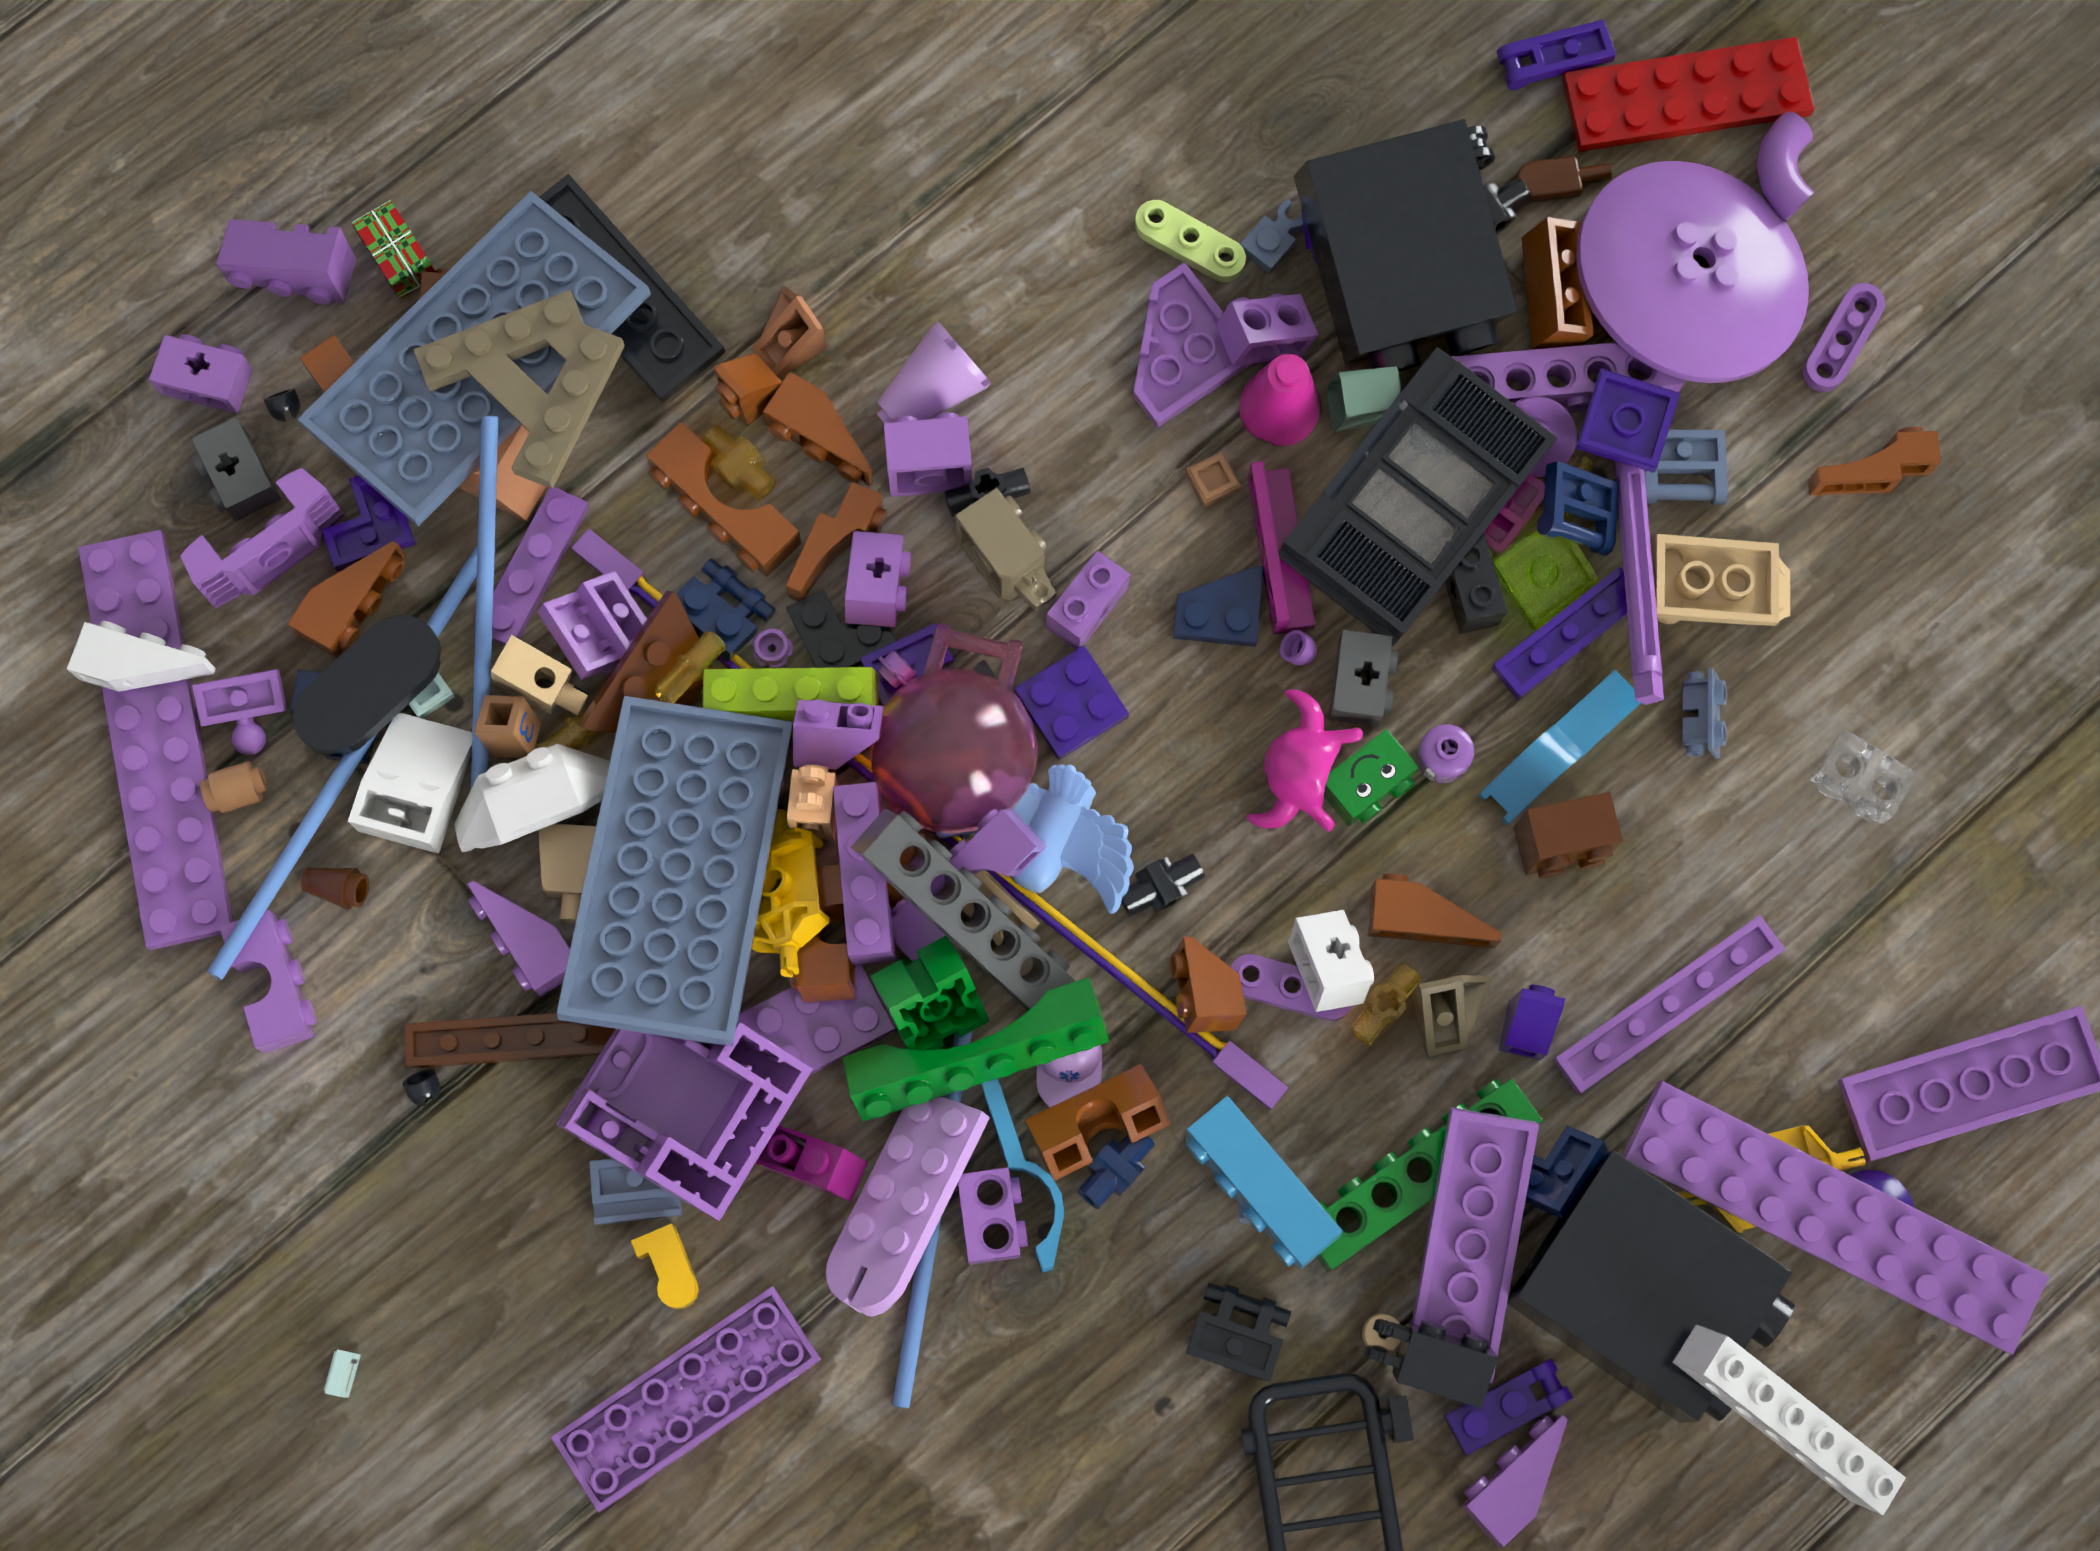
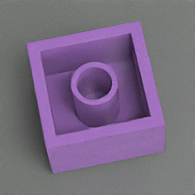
[884,413,972,497]

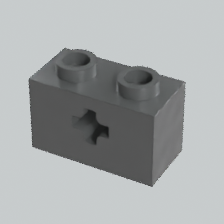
[191,417,281,521]
[1329,629,1398,727]

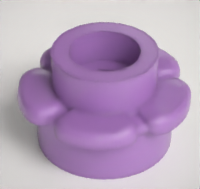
[752,628,793,668]
[878,650,917,688]

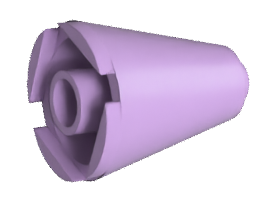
[876,321,992,423]

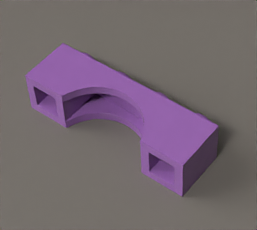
[833,782,896,965]
[891,809,1047,962]

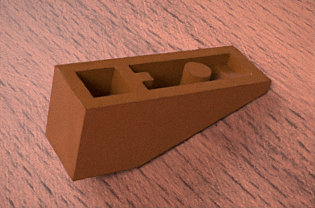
[1368,874,1501,948]

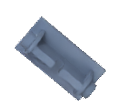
[1682,667,1727,759]

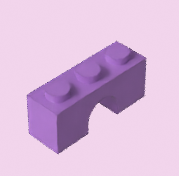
[219,910,317,1053]

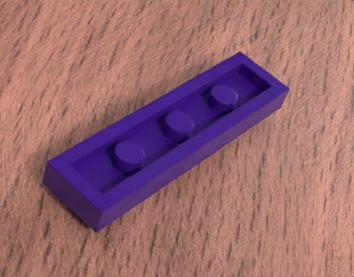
[1491,566,1627,700]

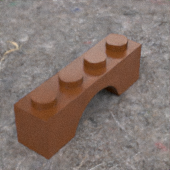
[646,421,801,577]

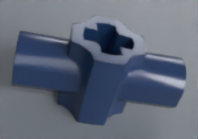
[1077,1134,1155,1209]

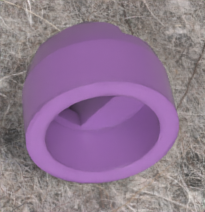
[1280,630,1317,666]

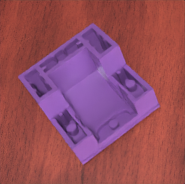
[556,1022,813,1221]

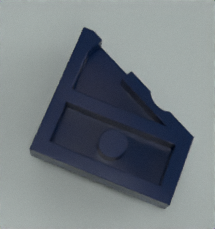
[1173,566,1264,647]

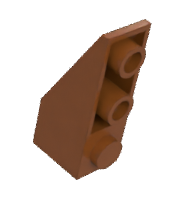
[763,372,873,487]
[287,541,406,659]

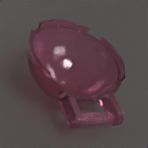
[870,623,1038,834]

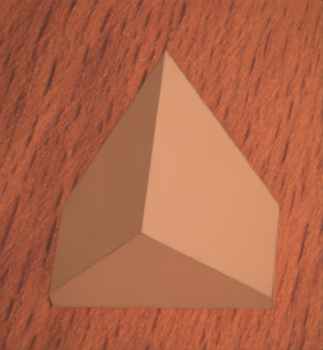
[751,286,826,378]

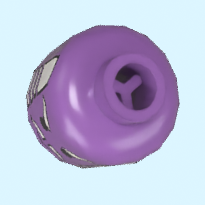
[1416,724,1474,783]

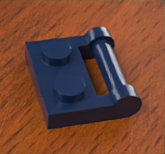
[1537,461,1619,556]

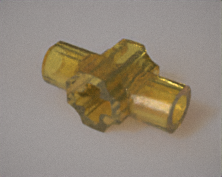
[702,426,776,501]
[1349,962,1422,1046]

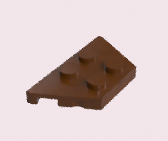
[577,590,714,734]

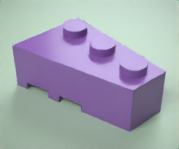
[216,219,357,305]

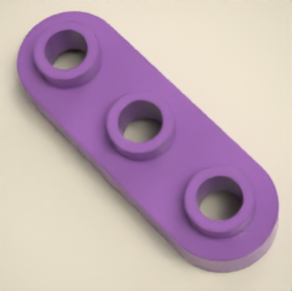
[1803,283,1885,392]
[1231,954,1353,1021]

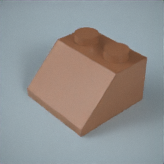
[458,425,549,523]

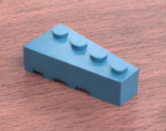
[1186,1095,1343,1270]

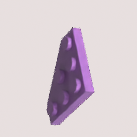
[1133,262,1253,428]

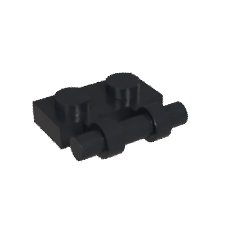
[1185,1282,1292,1382]

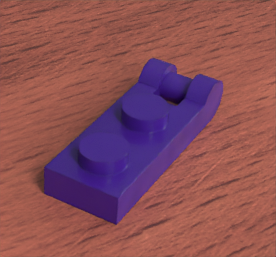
[1496,19,1616,90]
[1443,1358,1573,1455]

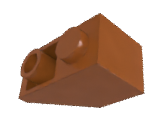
[714,353,782,426]
[1170,937,1246,1033]

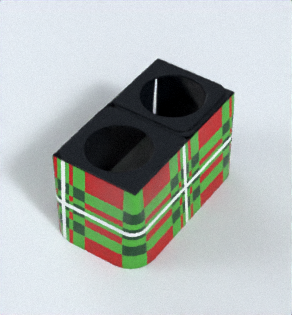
[352,199,435,299]

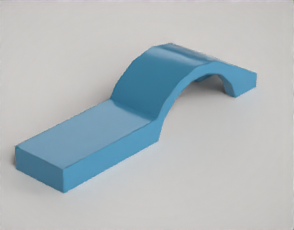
[1478,670,1641,826]
[981,1078,1064,1273]

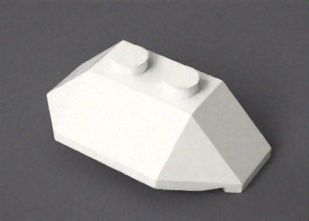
[454,744,610,852]

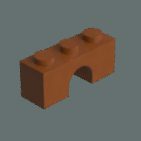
[790,865,855,1003]
[1025,1064,1171,1181]

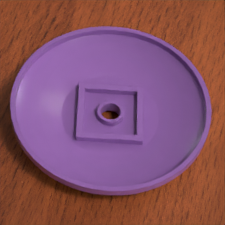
[1576,161,1809,383]

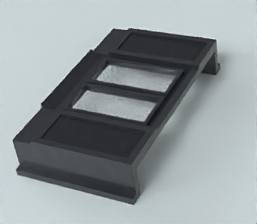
[1278,347,1557,647]

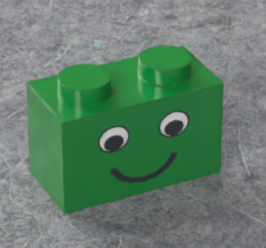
[1324,729,1419,827]

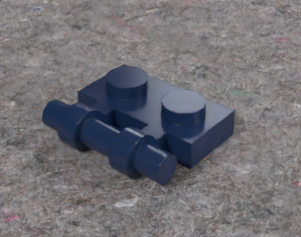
[676,558,776,661]

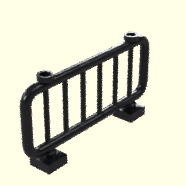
[1241,1373,1414,1551]

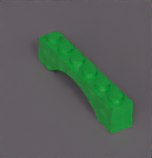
[843,977,1110,1122]

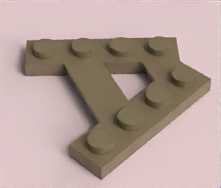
[413,289,625,489]

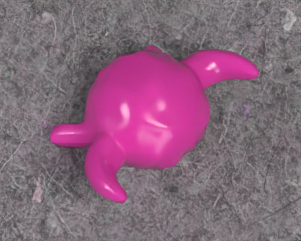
[1246,689,1363,832]

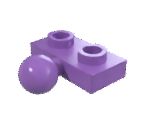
[192,668,287,755]

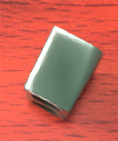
[1327,366,1401,432]

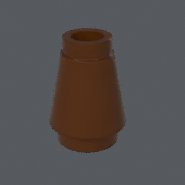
[301,867,369,910]

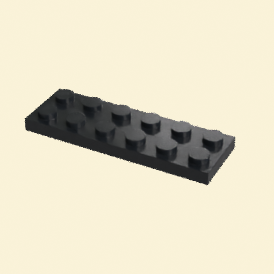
[539,174,725,403]

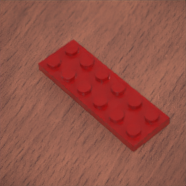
[1562,37,1815,152]

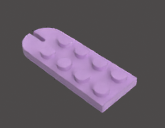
[826,1096,990,1317]

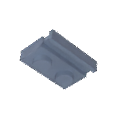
[589,1159,683,1226]

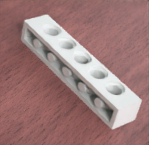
[1673,1325,1906,1515]

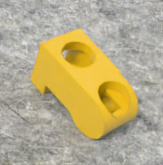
[631,1223,699,1310]

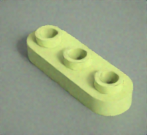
[1135,200,1246,283]

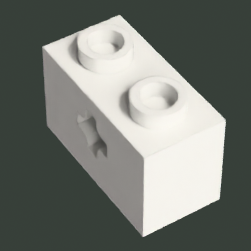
[1288,910,1374,1012]

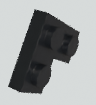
[786,589,896,668]

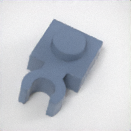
[1240,199,1303,274]

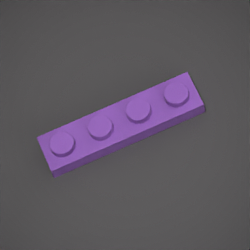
[474,487,590,646]

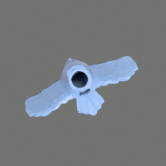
[935,764,1134,914]

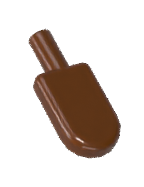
[1515,156,1612,202]

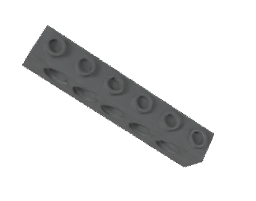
[850,808,1076,1011]

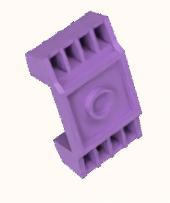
[180,468,344,608]

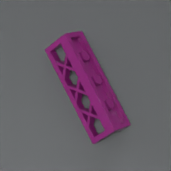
[1247,461,1315,635]

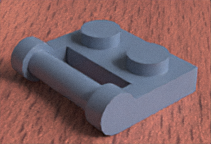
[1644,430,1728,505]

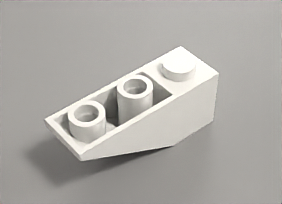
[67,621,216,692]

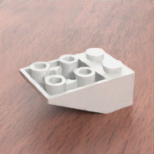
[348,712,472,854]

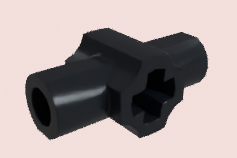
[1483,178,1532,234]
[944,467,1031,517]
[1121,853,1205,917]

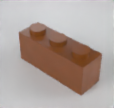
[1521,217,1593,350]

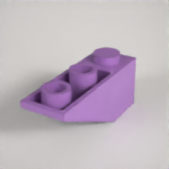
[468,881,570,997]
[1460,1415,1568,1547]

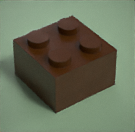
[1513,792,1623,879]

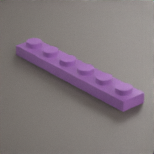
[1553,915,1786,1095]

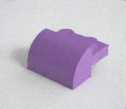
[537,571,647,680]

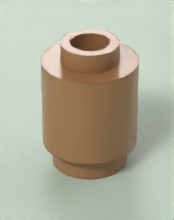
[200,761,268,813]

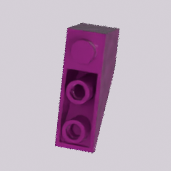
[755,1125,868,1202]

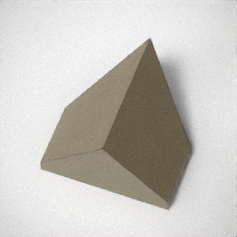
[1411,975,1493,1057]

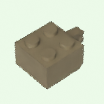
[955,488,1056,611]

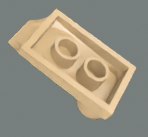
[1651,534,1790,626]

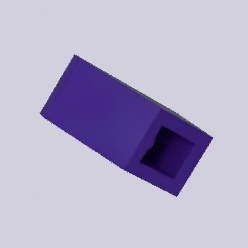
[1498,985,1565,1061]

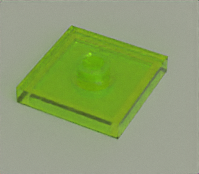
[1492,526,1600,630]

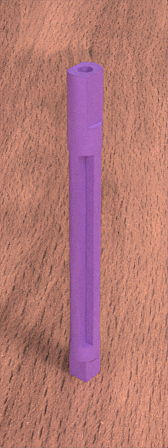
[1614,461,1664,705]

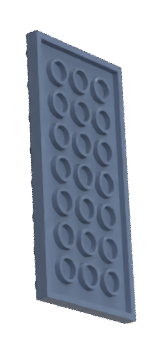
[297,191,651,526]
[557,696,793,1046]

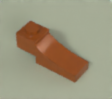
[1808,426,1941,496]
[786,482,887,601]

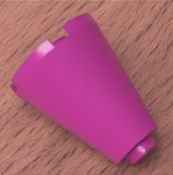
[1239,354,1321,446]

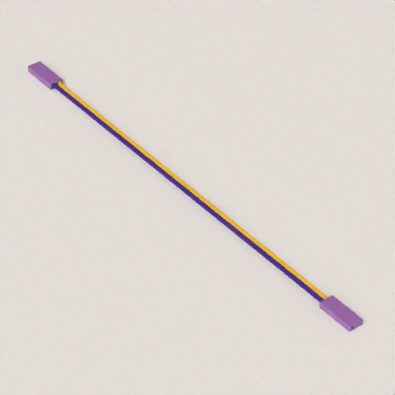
[571,528,1289,1110]

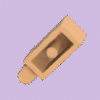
[787,765,838,841]

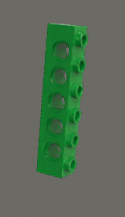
[1317,1078,1543,1273]

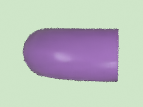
[1756,112,1815,221]

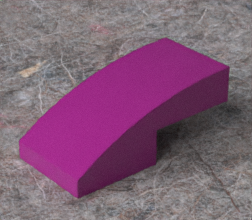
[1483,474,1545,556]

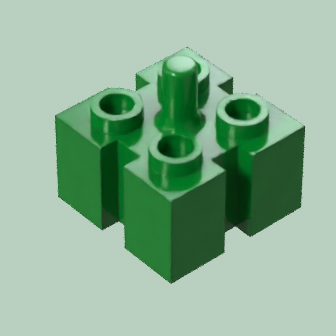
[870,935,990,1051]

